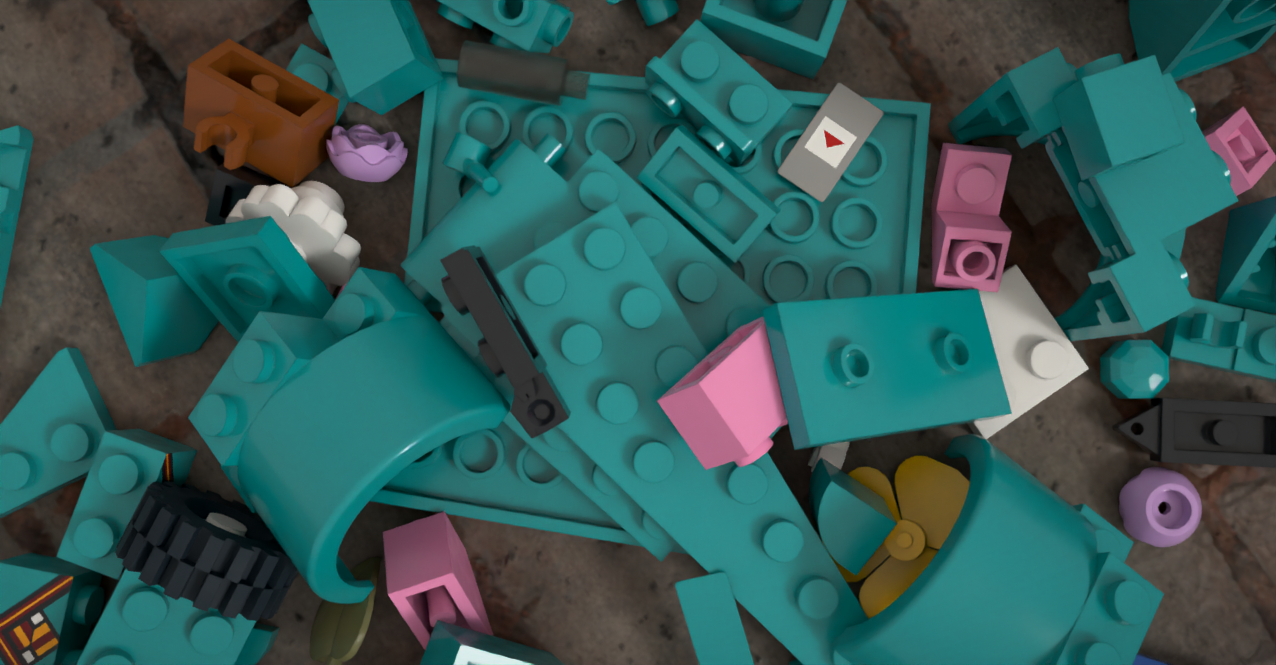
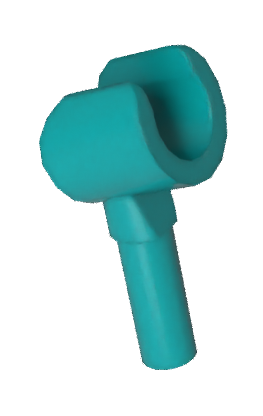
[442,133,498,192]

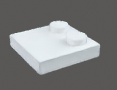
[967,265,1089,439]

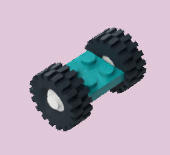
[76,481,298,665]

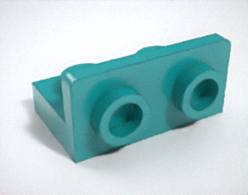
[645,19,793,166]

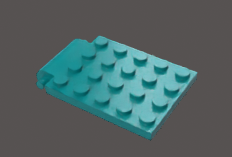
[400,133,782,562]

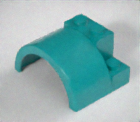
[948,47,1239,342]
[188,267,510,604]
[836,434,1164,665]

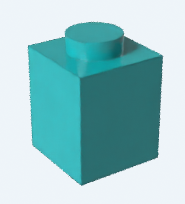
[1053,53,1186,181]

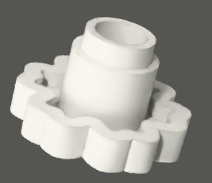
[226,181,361,295]

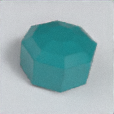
[1100,340,1169,399]

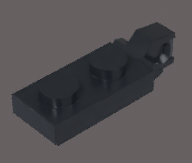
[440,245,571,438]

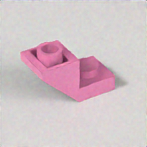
[931,143,1012,292]

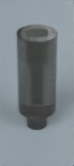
[457,40,590,106]

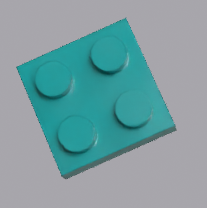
[159,216,335,342]

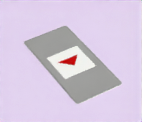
[778,83,883,202]

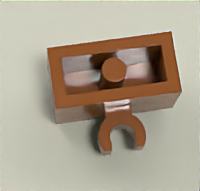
[183,38,339,188]

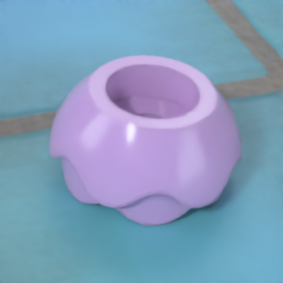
[326,124,408,182]
[1119,467,1202,547]

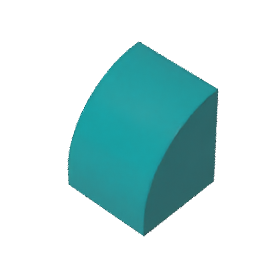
[808,457,897,575]

